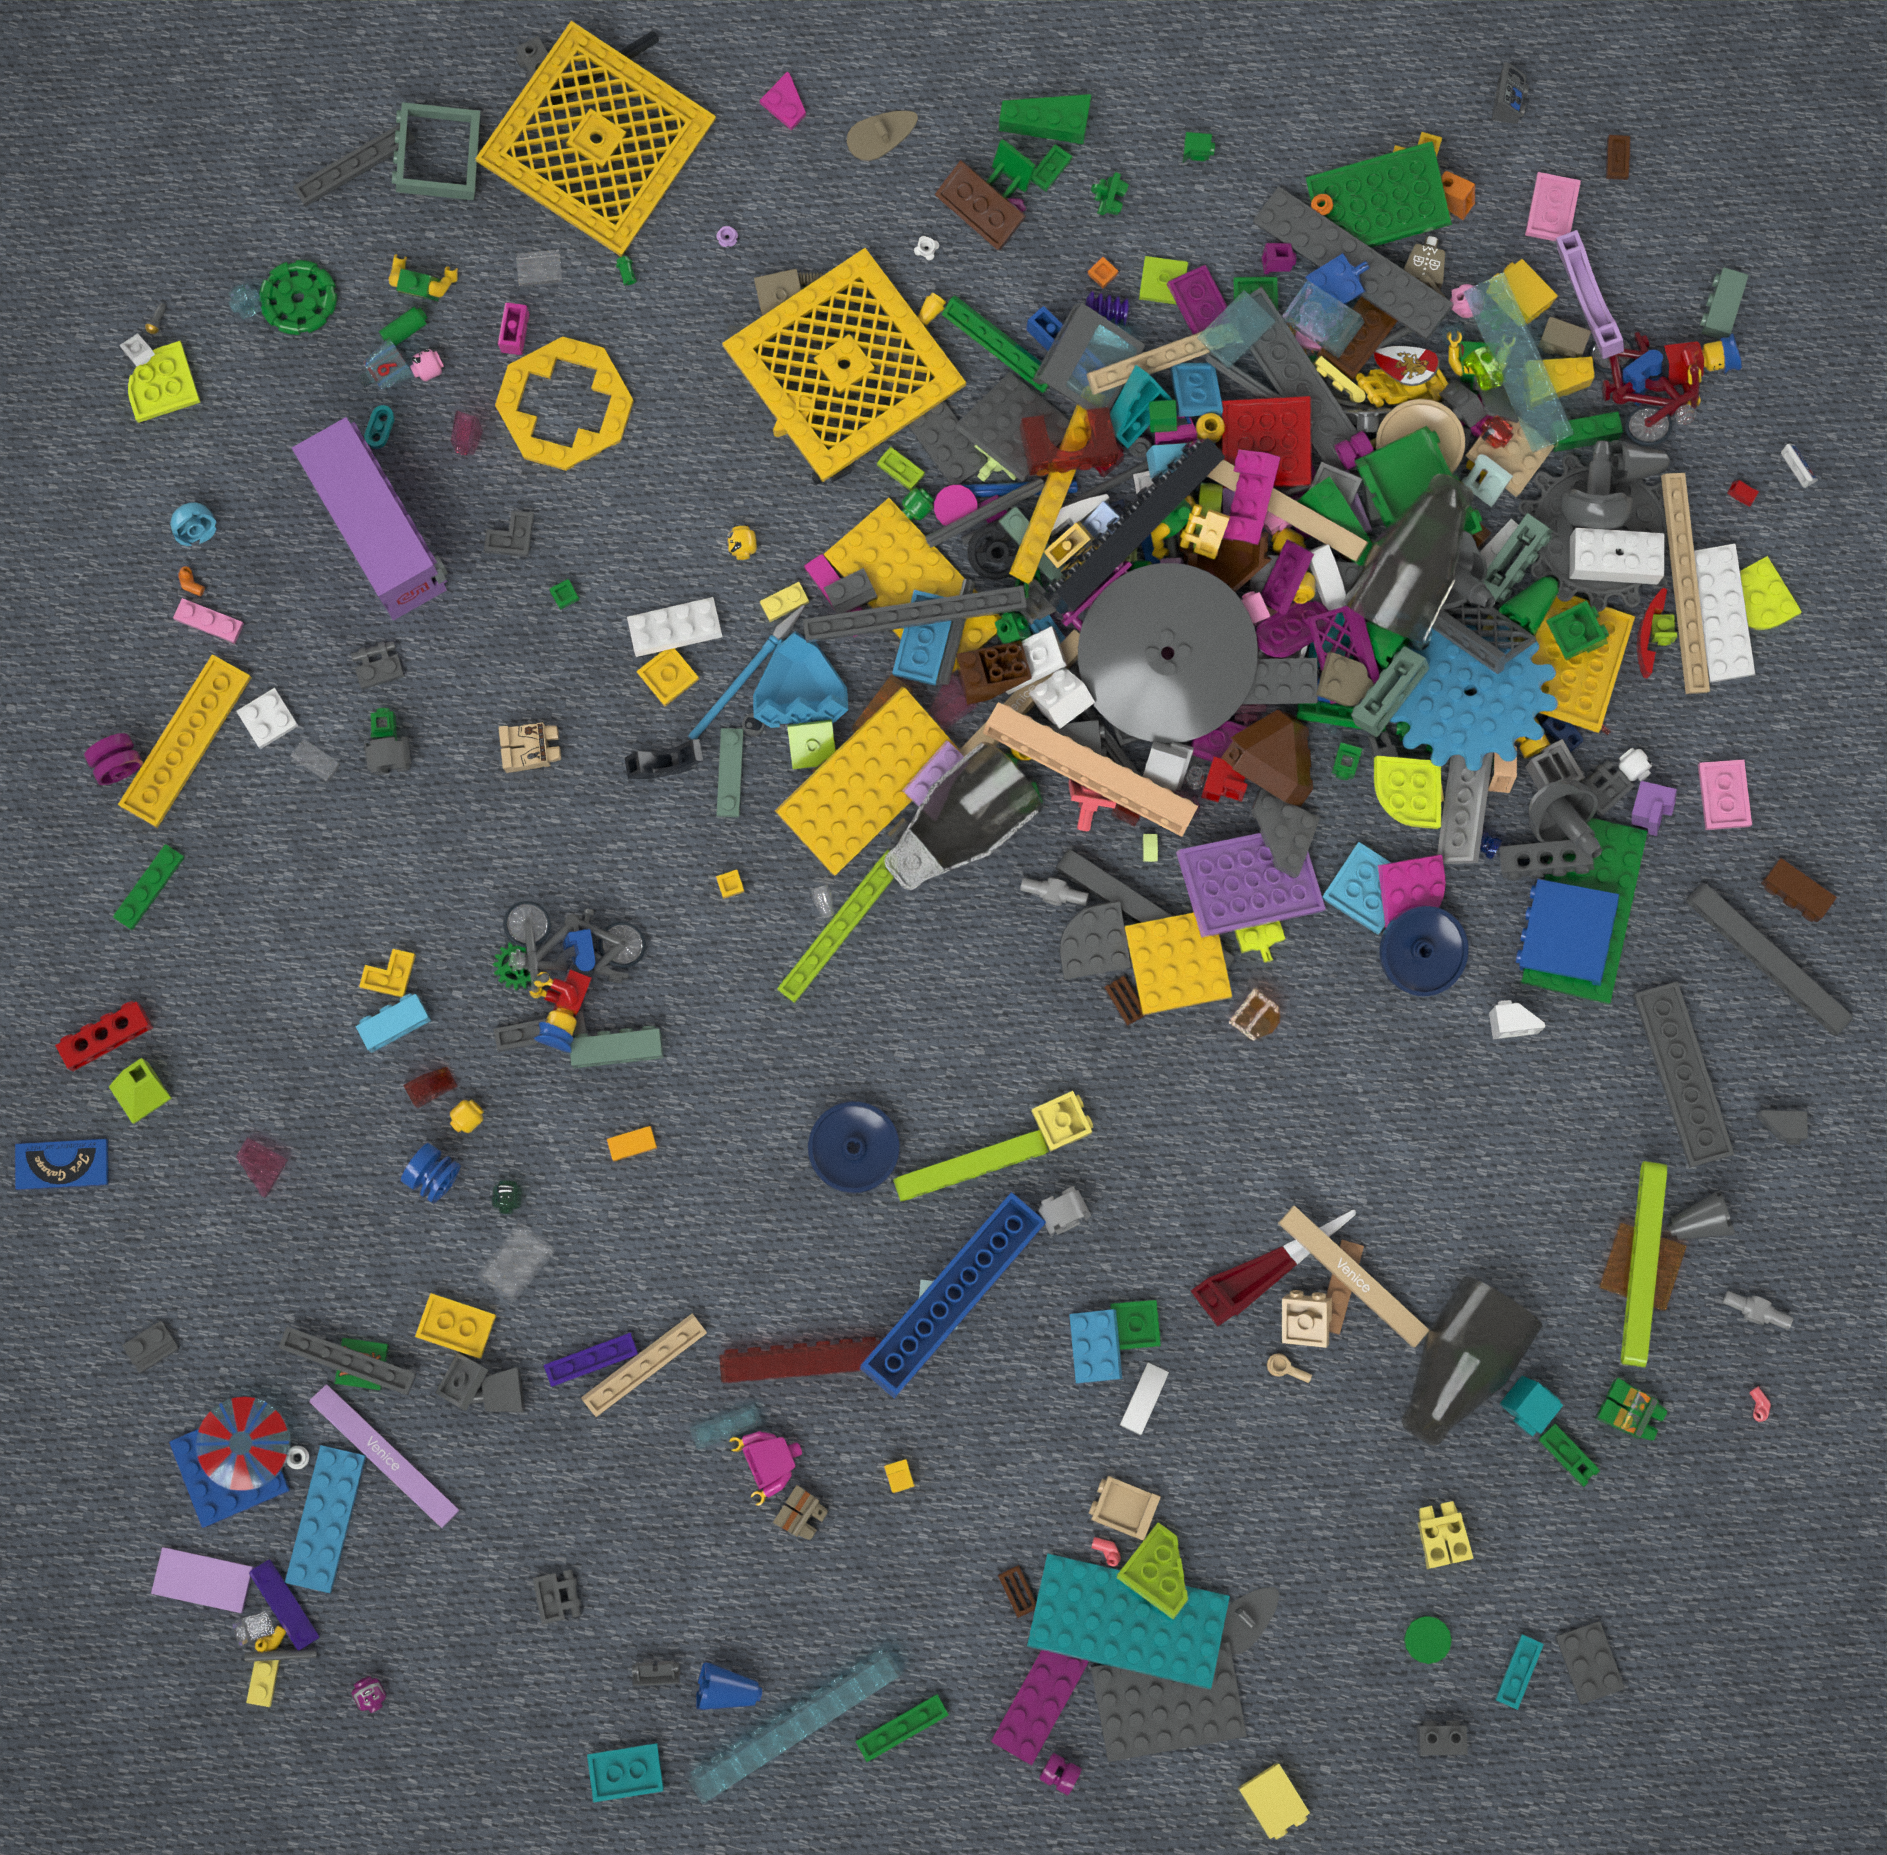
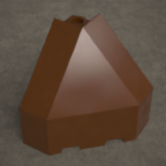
[1179,524,1272,592]
[1221,709,1313,807]

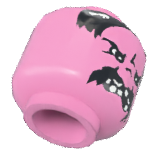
[410,349,444,382]

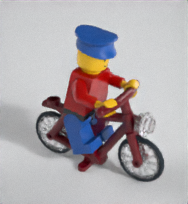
[1589,332,1742,446]

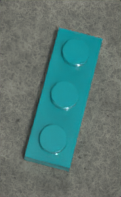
[1495,1634,1544,1710]

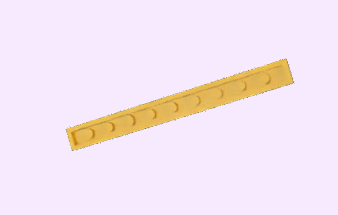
[1009,386,1105,584]

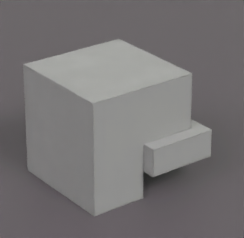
[1525,739,1585,790]
[1142,741,1194,791]

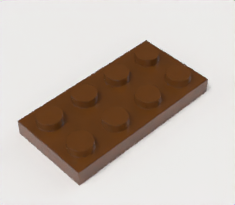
[934,160,1026,250]
[1317,297,1398,381]

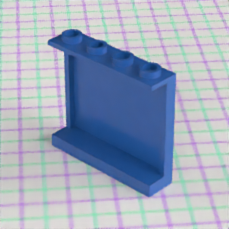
[1516,879,1619,986]

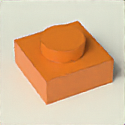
[1088,257,1119,288]

